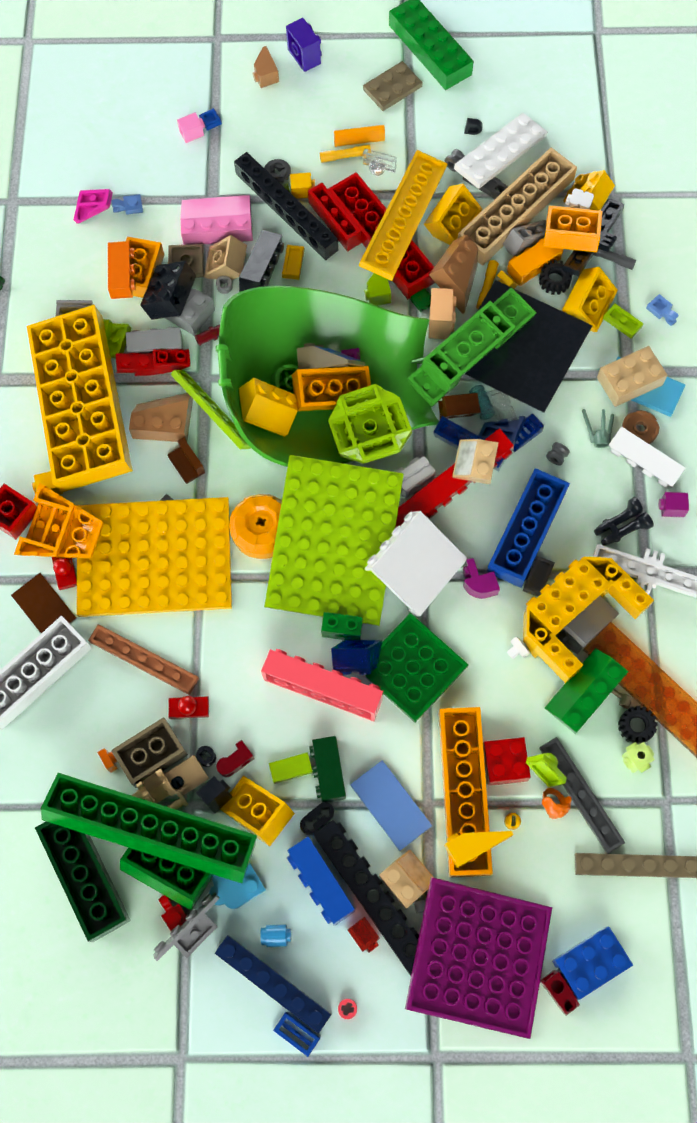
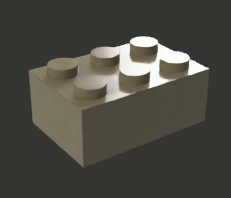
[111,717,188,788]

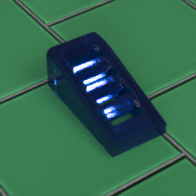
[513,413,544,453]

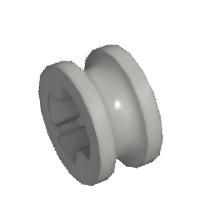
[216,276,232,294]

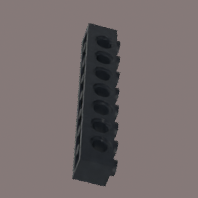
[234,152,339,261]
[313,820,419,976]

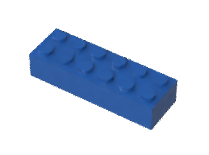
[486,468,570,588]

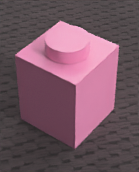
[177,112,205,143]

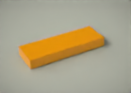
[334,125,385,147]

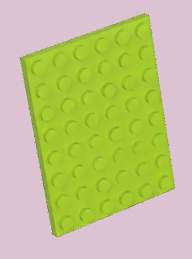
[264,455,404,626]

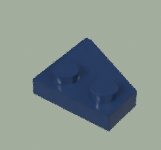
[477,416,526,445]

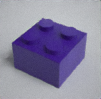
[286,18,322,72]

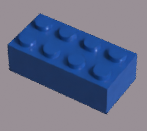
[286,836,355,926]

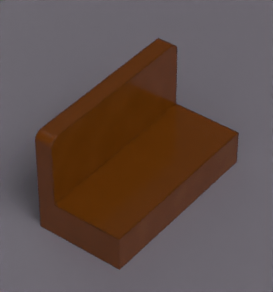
[167,437,205,484]

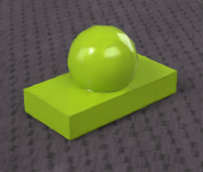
[526,753,567,787]

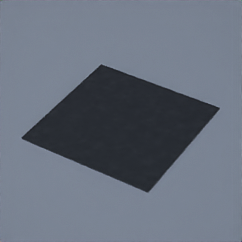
[465,280,592,413]

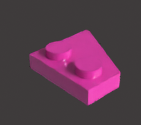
[73,189,113,224]

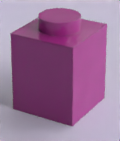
[658,492,689,517]

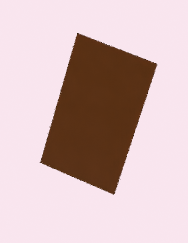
[11,573,76,633]

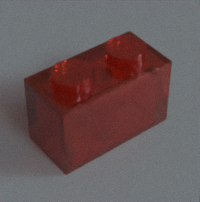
[347,917,380,953]

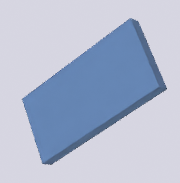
[350,760,432,851]

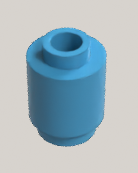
[260,924,291,947]

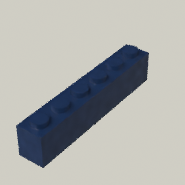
[214,935,332,1034]

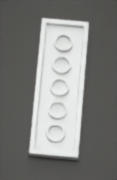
[454,113,548,189]

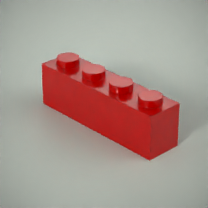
[308,183,362,252]

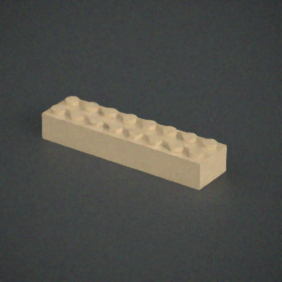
[458,147,577,266]

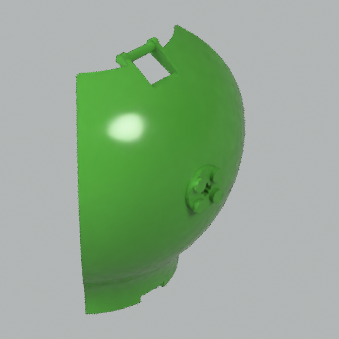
[215,286,439,467]

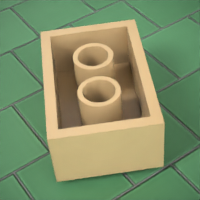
[597,346,668,407]

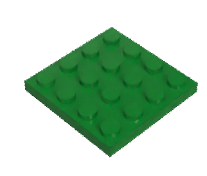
[357,613,469,723]

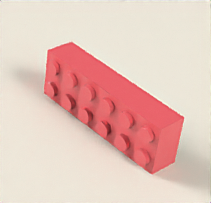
[261,649,383,722]

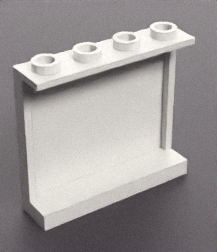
[365,511,468,616]

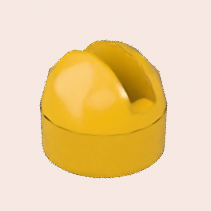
[504,813,521,830]

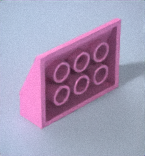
[180,195,253,245]

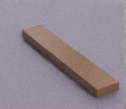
[88,624,199,695]

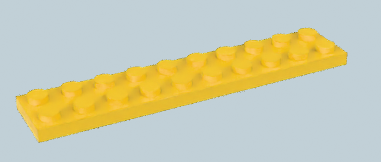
[359,150,448,281]

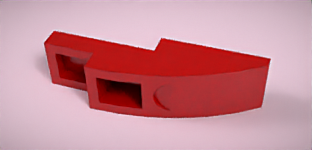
[115,349,190,376]

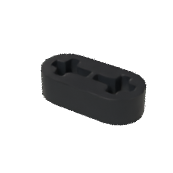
[300,802,334,835]

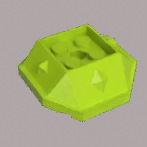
[328,384,412,464]

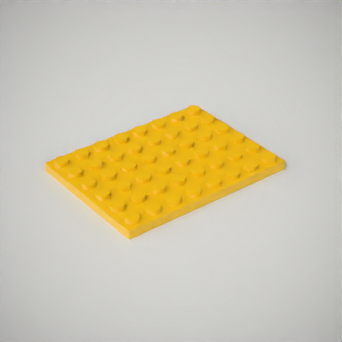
[77,497,232,617]

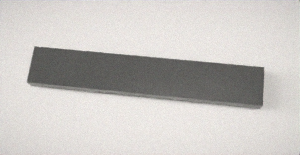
[539,737,625,854]

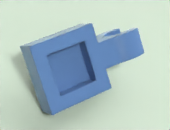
[111,194,143,215]
[646,294,679,326]

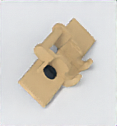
[131,755,209,810]

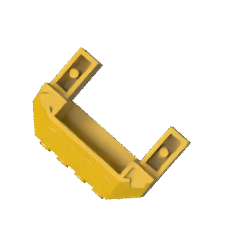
[523,557,654,683]

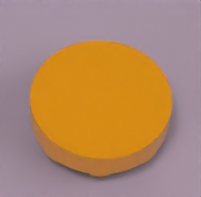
[229,494,282,559]

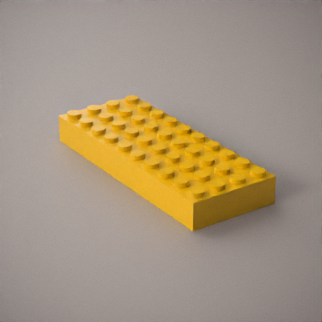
[27,304,133,493]

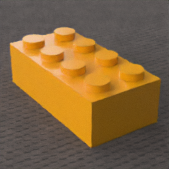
[292,366,371,411]

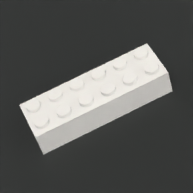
[0,616,92,730]

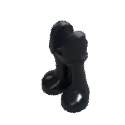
[594,497,654,546]

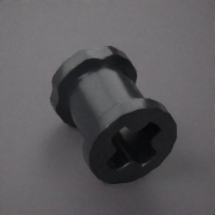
[196,746,217,767]

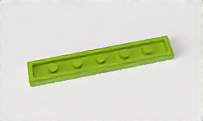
[171,370,251,450]

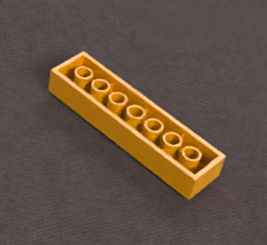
[438,707,493,877]

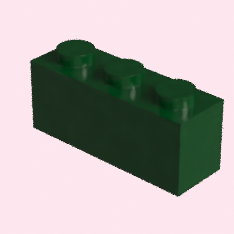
[309,736,346,803]

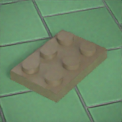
[363,61,423,111]

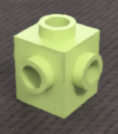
[622,742,655,773]

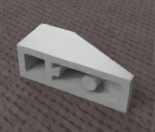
[503,220,546,257]

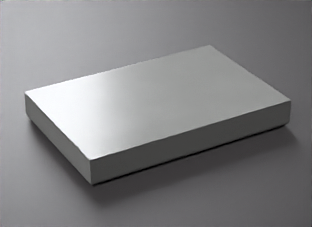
[563,596,619,647]

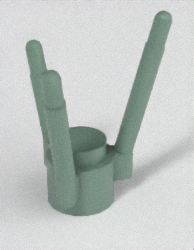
[582,409,614,448]

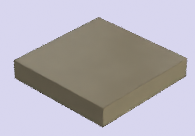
[168,244,204,278]

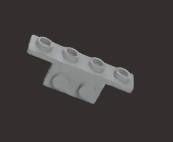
[153,893,220,961]

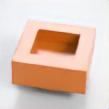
[97,748,118,773]

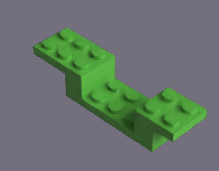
[407,287,536,407]

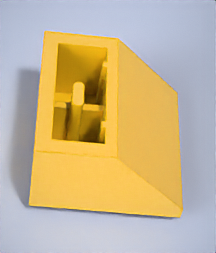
[563,170,615,211]

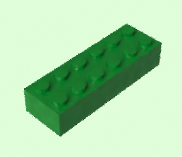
[389,0,474,91]

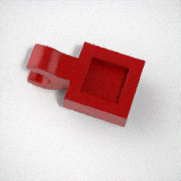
[158,895,187,931]

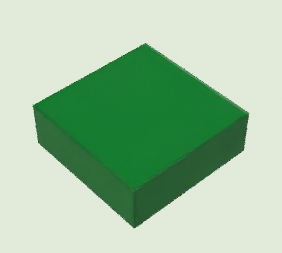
[410,288,431,312]

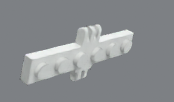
[593,544,697,598]

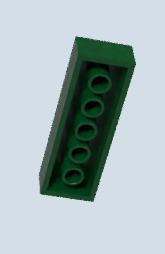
[35,821,131,942]

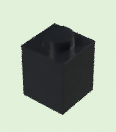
[196,776,233,814]

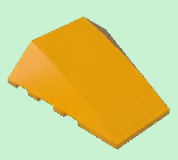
[14,483,104,559]

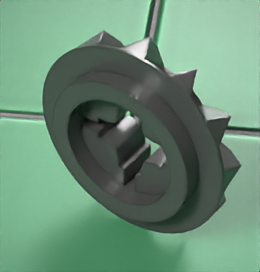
[264,159,291,183]

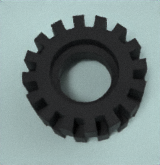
[539,260,573,295]
[618,706,658,744]

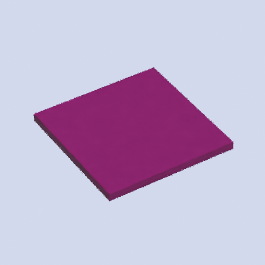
[405,877,552,1039]

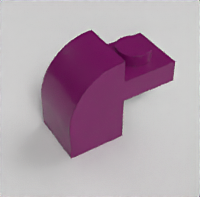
[463,558,500,599]

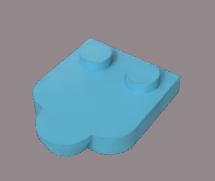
[209,862,266,909]

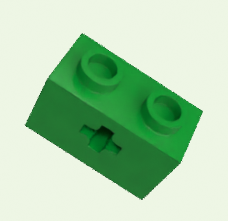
[321,612,363,642]

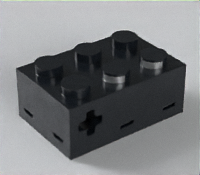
[140,261,196,320]

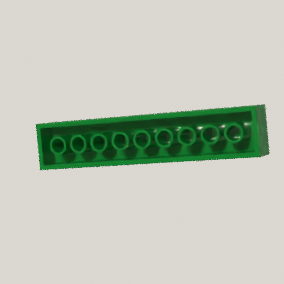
[41,773,257,884]

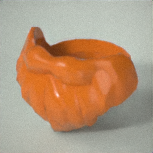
[542,788,572,819]

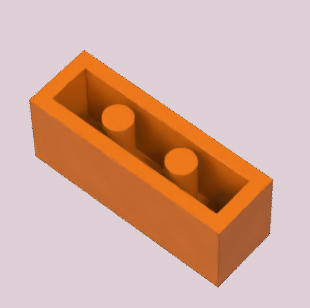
[108,241,136,299]

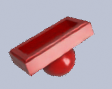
[52,557,77,590]
[168,696,209,719]

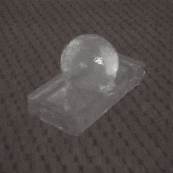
[363,149,397,176]
[485,389,517,421]

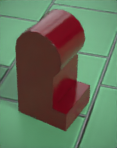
[216,740,255,777]
[540,970,580,1016]

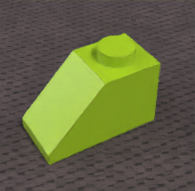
[364,273,391,306]

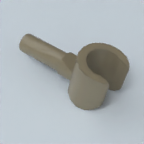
[611,689,632,709]

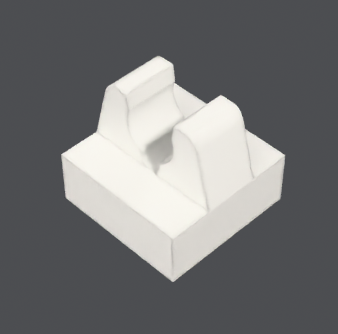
[507,636,531,659]

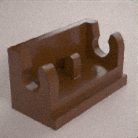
[438,393,481,420]

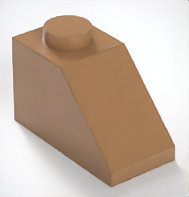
[252,46,279,88]

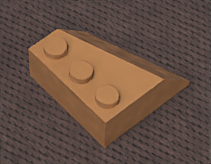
[429,234,478,314]
[129,393,193,442]

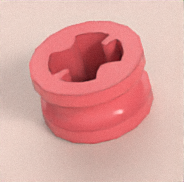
[338,999,357,1019]

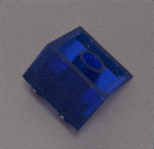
[331,640,382,675]

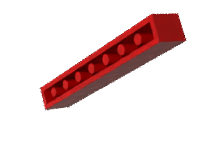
[395,428,514,528]

